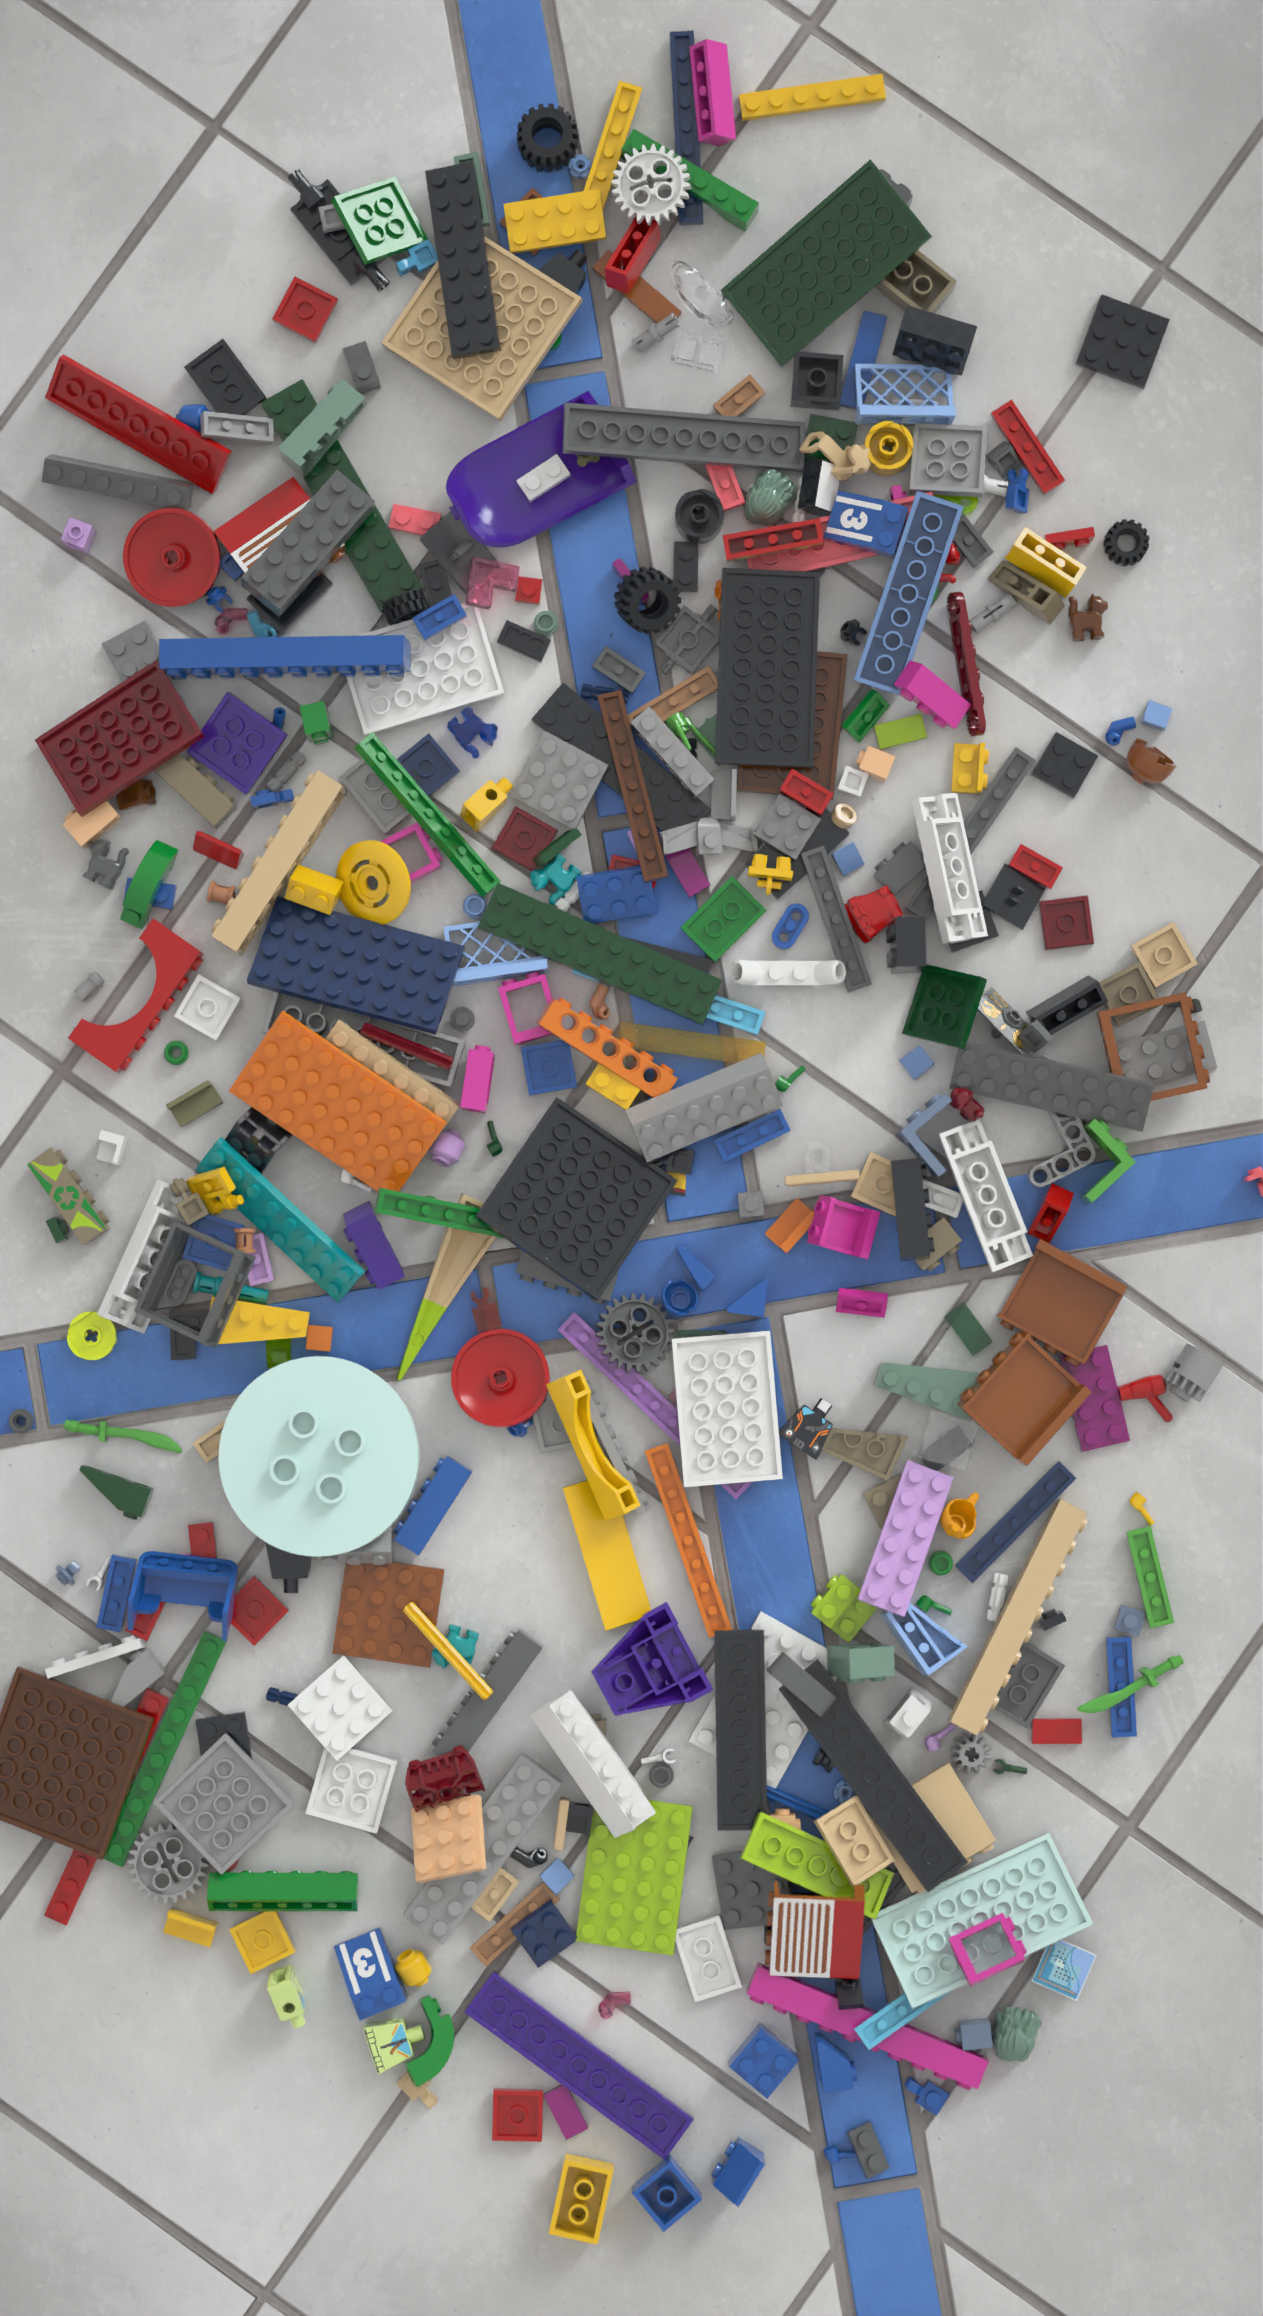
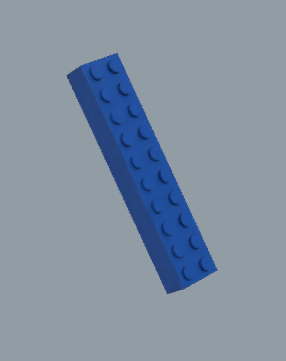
[159,635,411,680]

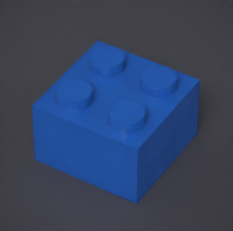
[728,2023,799,2099]
[632,2154,702,2232]

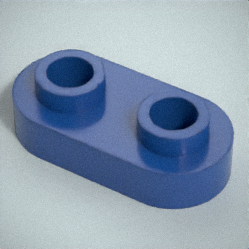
[772,903,809,950]

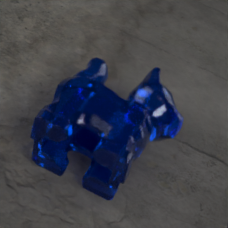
[446,706,498,759]

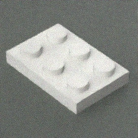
[675,1914,742,2002]

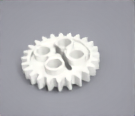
[611,144,691,226]

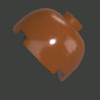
[1126,738,1177,784]

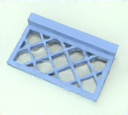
[854,364,956,425]
[443,922,549,987]

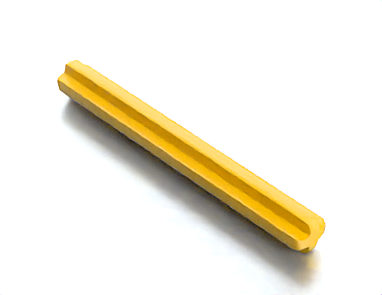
[403,1602,493,1700]

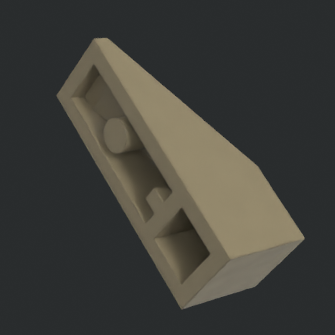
[988,560,1065,625]

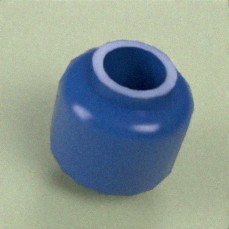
[176,404,211,433]

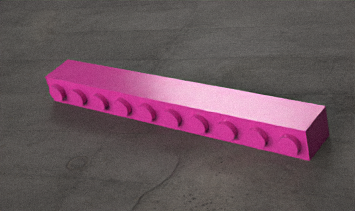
[746,1962,989,2090]

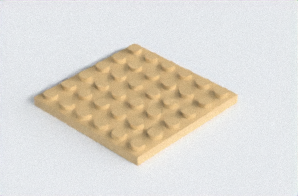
[381,236,583,422]

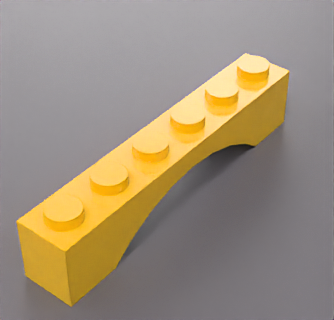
[546,1370,641,1521]

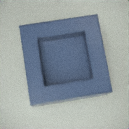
[1114,1605,1146,1636]

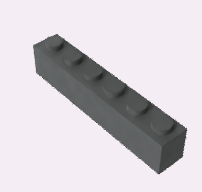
[41,454,194,510]
[432,1629,543,1756]

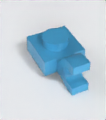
[396,239,438,277]

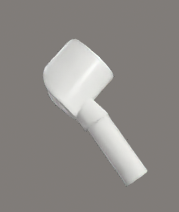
[340,1169,372,1193]
[86,1557,111,1591]
[641,1748,676,1765]

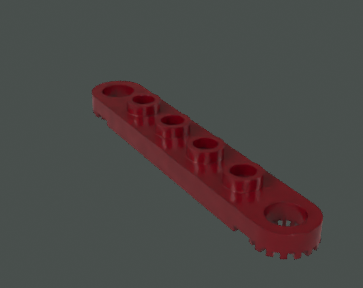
[946,592,986,736]

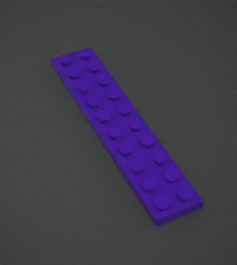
[464,1970,694,2160]

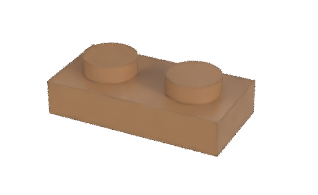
[713,374,766,417]

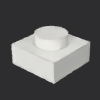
[837,766,869,798]

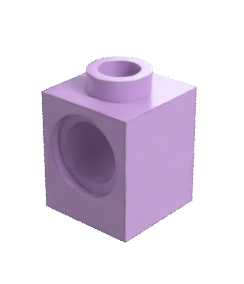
[61,517,97,554]

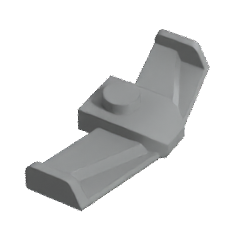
[659,818,758,856]

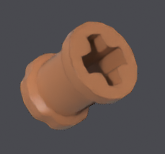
[207,881,236,904]
[233,1228,256,1253]

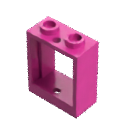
[380,822,442,884]
[498,971,553,1046]
[460,1045,495,1114]
[948,1912,1027,1987]

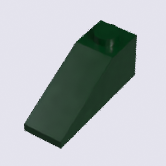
[79,1465,154,1520]

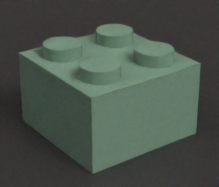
[827,1643,895,1683]

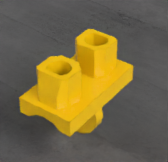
[748,854,793,895]

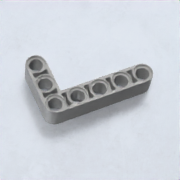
[1027,1055,1096,1188]

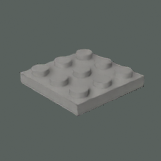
[909,423,988,497]
[511,731,609,829]

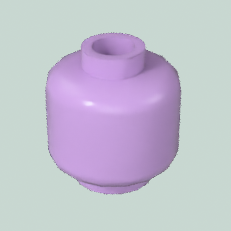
[429,1129,465,1167]

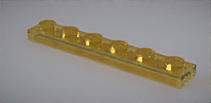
[618,1022,766,1063]

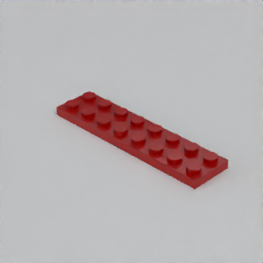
[45,354,232,494]

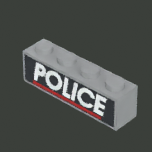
[630,706,714,798]

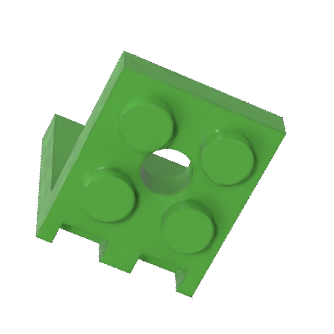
[1080,1119,1135,1204]

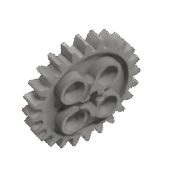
[127,1822,208,1904]

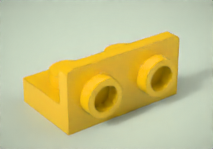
[951,743,989,795]

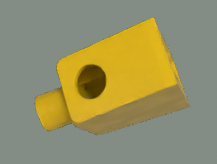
[460,777,513,833]

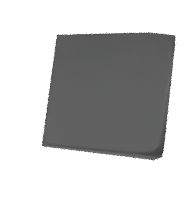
[986,442,1022,478]

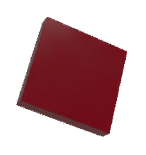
[492,806,558,871]
[1038,895,1094,950]

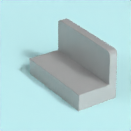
[711,768,737,821]

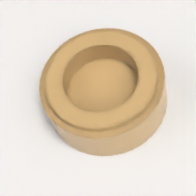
[831,803,857,829]

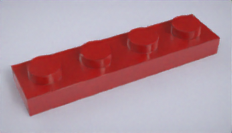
[991,399,1065,495]

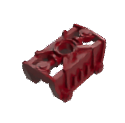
[405,1745,485,1812]

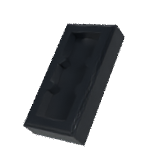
[497,620,551,663]
[834,1977,864,2010]

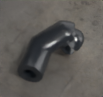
[510,1846,548,1868]

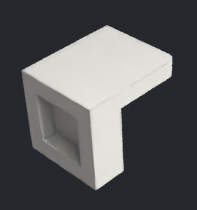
[96,1130,128,1166]

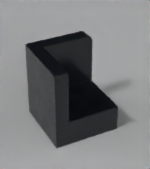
[566,1801,594,1837]

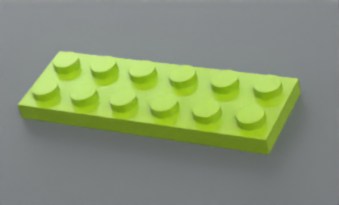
[740,1812,894,1920]

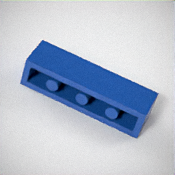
[393,1455,473,1556]

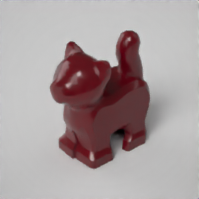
[949,1088,985,1122]

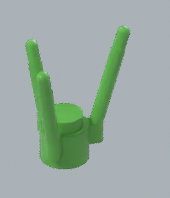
[665,712,715,755]

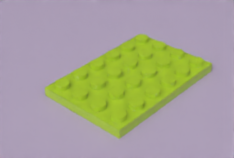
[576,1799,693,1956]

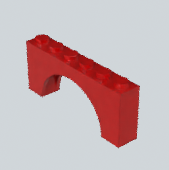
[68,918,204,1073]

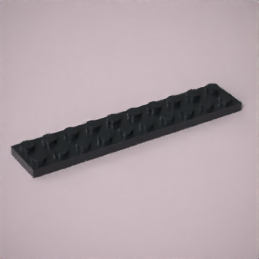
[779,1659,968,1892]

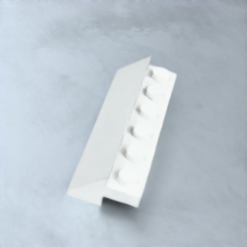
[911,793,988,944]
[938,1119,1033,1273]
[97,1179,204,1334]
[530,1689,656,1838]

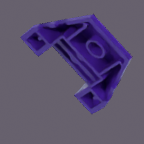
[591,1602,714,1716]

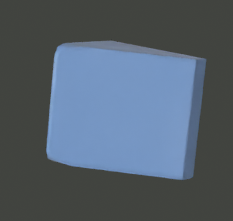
[1141,700,1172,732]
[831,842,865,877]
[899,1045,934,1080]
[539,1858,575,1894]

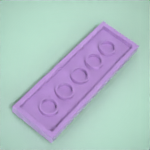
[857,1460,954,1617]

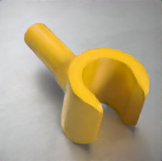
[1129,1492,1155,1526]

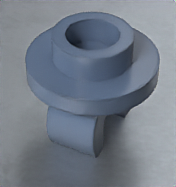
[55,1561,81,1586]

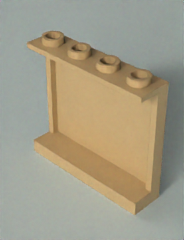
[867,1762,996,1894]

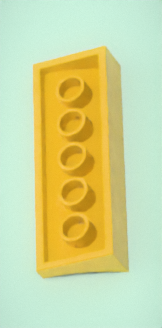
[563,1480,651,1631]

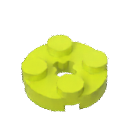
[67,1312,117,1360]

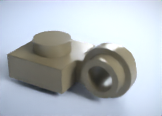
[169,1178,209,1226]

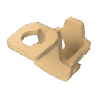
[800,431,871,481]

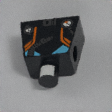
[779,1398,833,1460]

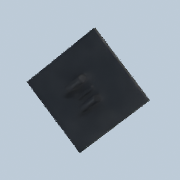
[981,863,1046,930]

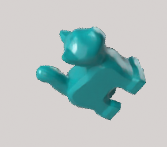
[529,853,582,905]
[432,1624,479,1669]

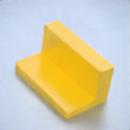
[163,1907,218,1947]

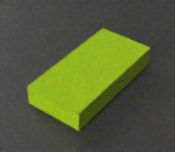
[874,714,927,750]

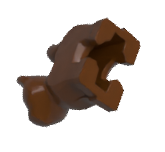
[1068,594,1108,642]

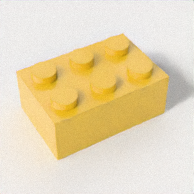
[549,2153,614,2245]

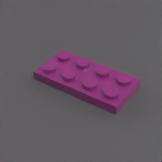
[1058,1345,1130,1452]

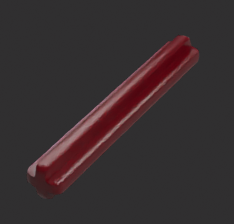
[360,1022,454,1070]

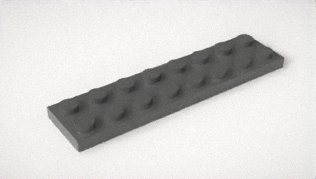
[949,1041,1154,1132]

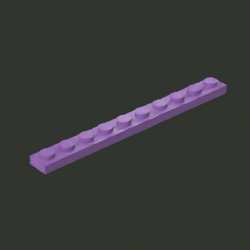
[558,1312,753,1499]

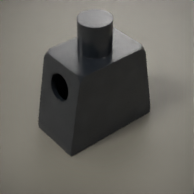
[539,250,587,295]
[265,1542,312,1593]

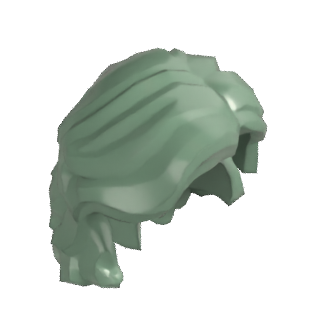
[744,468,797,526]
[992,2005,1042,2062]

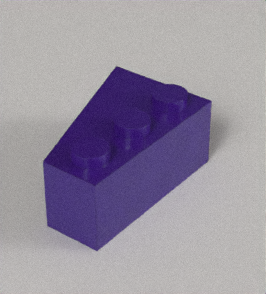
[343,1201,405,1290]

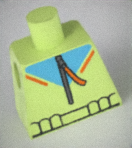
[267,1964,306,2029]
[363,2018,425,2074]

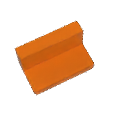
[765,1199,815,1254]

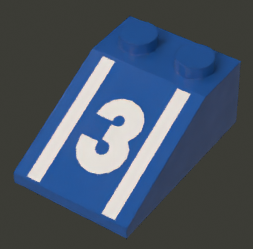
[823,490,909,559]
[334,1927,408,2021]

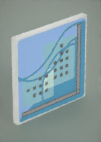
[1031,1940,1097,2001]

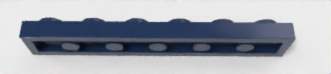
[954,1461,1076,1583]

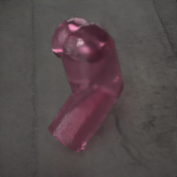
[214,608,248,633]
[598,1991,631,2019]

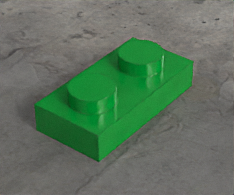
[841,689,890,743]

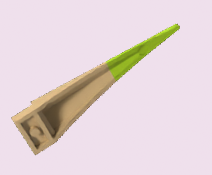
[397,1193,496,1381]

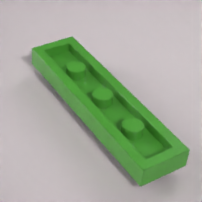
[1126,1526,1174,1628]

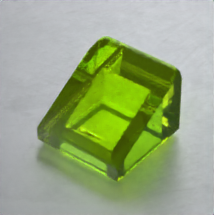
[266,1338,292,1368]

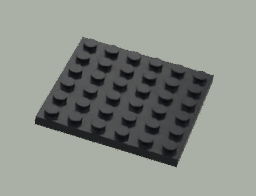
[475,1097,678,1301]

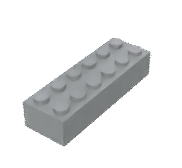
[625,1053,783,1162]

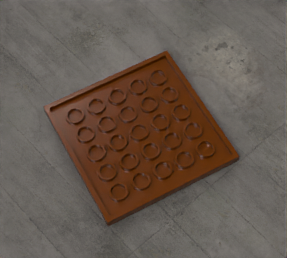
[0,1666,155,1860]

